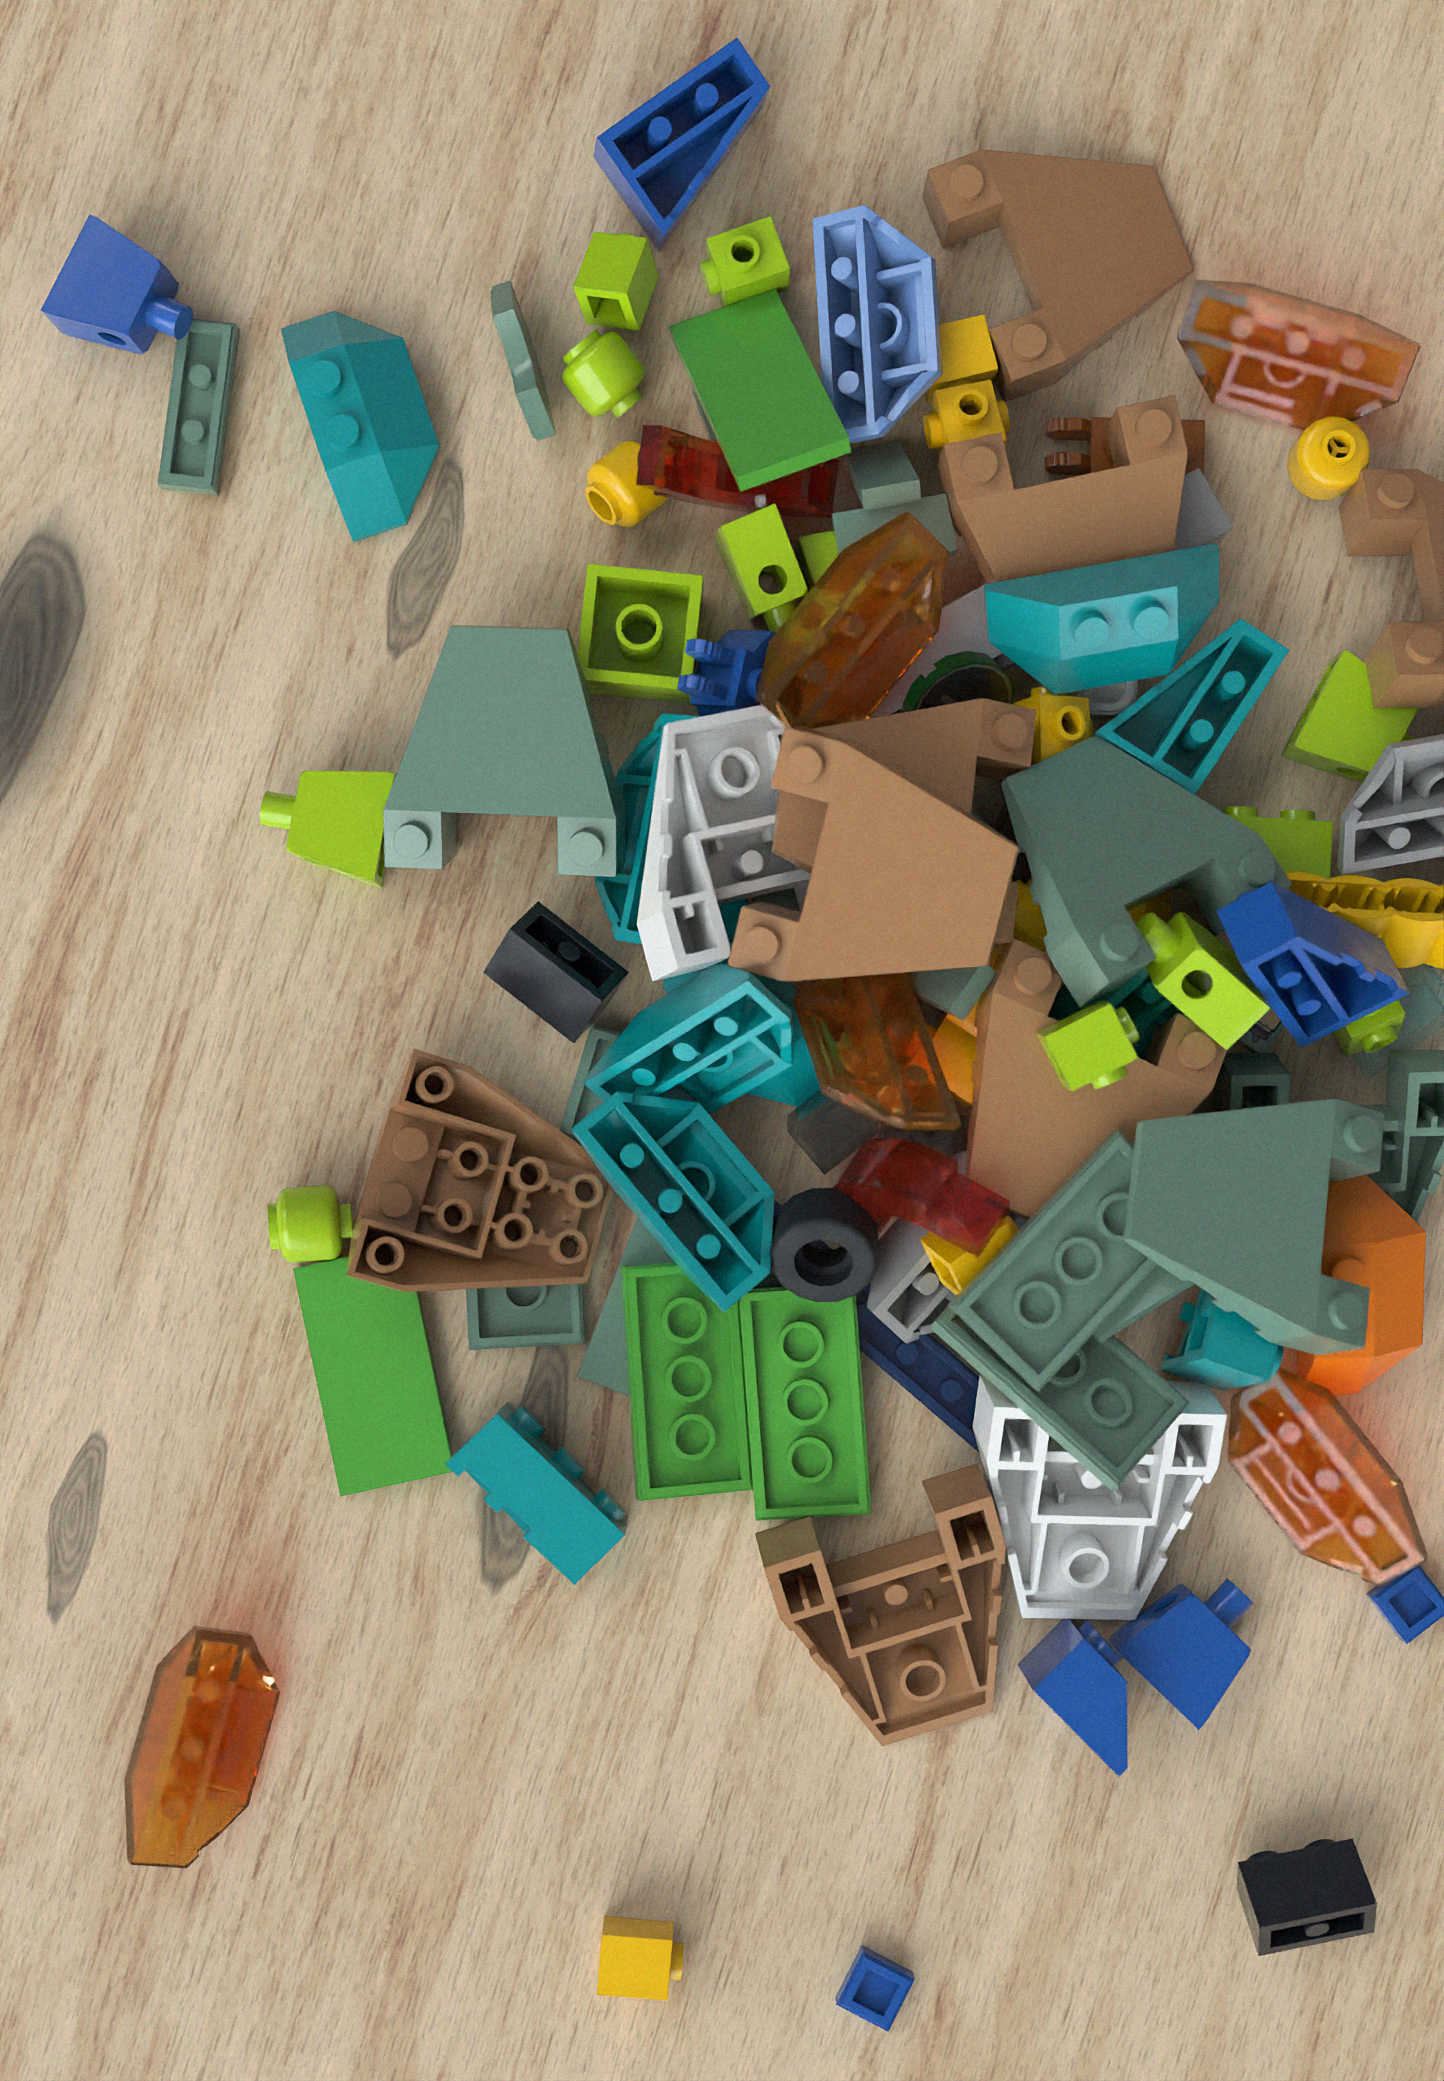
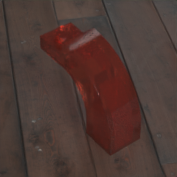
[636,425,839,518]
[831,1137,1010,1258]

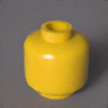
[1287,416,1370,501]
[585,441,670,527]

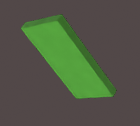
[669,289,851,492]
[293,1256,453,1497]
[620,1262,753,1501]
[739,1285,872,1521]

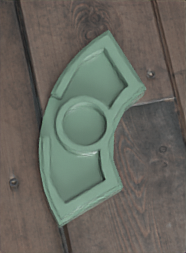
[490,281,556,441]

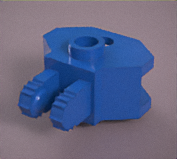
[677,630,795,718]

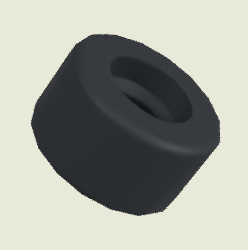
[770,1187,878,1302]

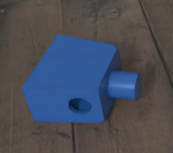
[41,214,193,354]
[1107,1578,1253,1730]

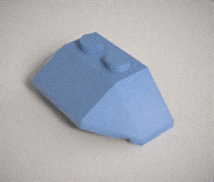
[812,205,942,444]

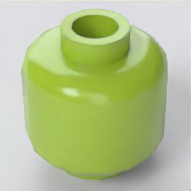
[562,329,646,418]
[267,1185,353,1263]

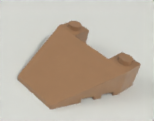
[922,149,1194,402]
[937,395,1188,583]
[1339,469,1444,709]
[771,698,1036,947]
[728,727,1020,982]
[965,939,1227,1220]
[755,1463,1006,1746]

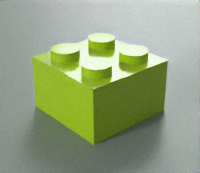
[577,563,703,704]

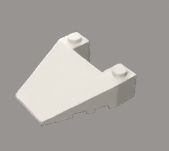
[637,702,811,981]
[973,1374,1227,1620]

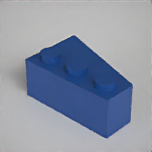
[593,38,770,251]
[1216,881,1410,1048]

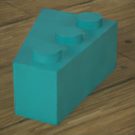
[1092,618,1289,795]
[1159,1287,1284,1391]
[445,1402,627,1585]

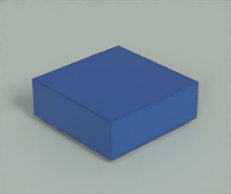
[1366,1559,1444,1644]
[835,1945,915,2032]

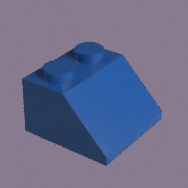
[1018,1619,1128,1777]

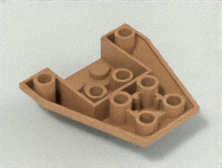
[346,1049,613,1292]

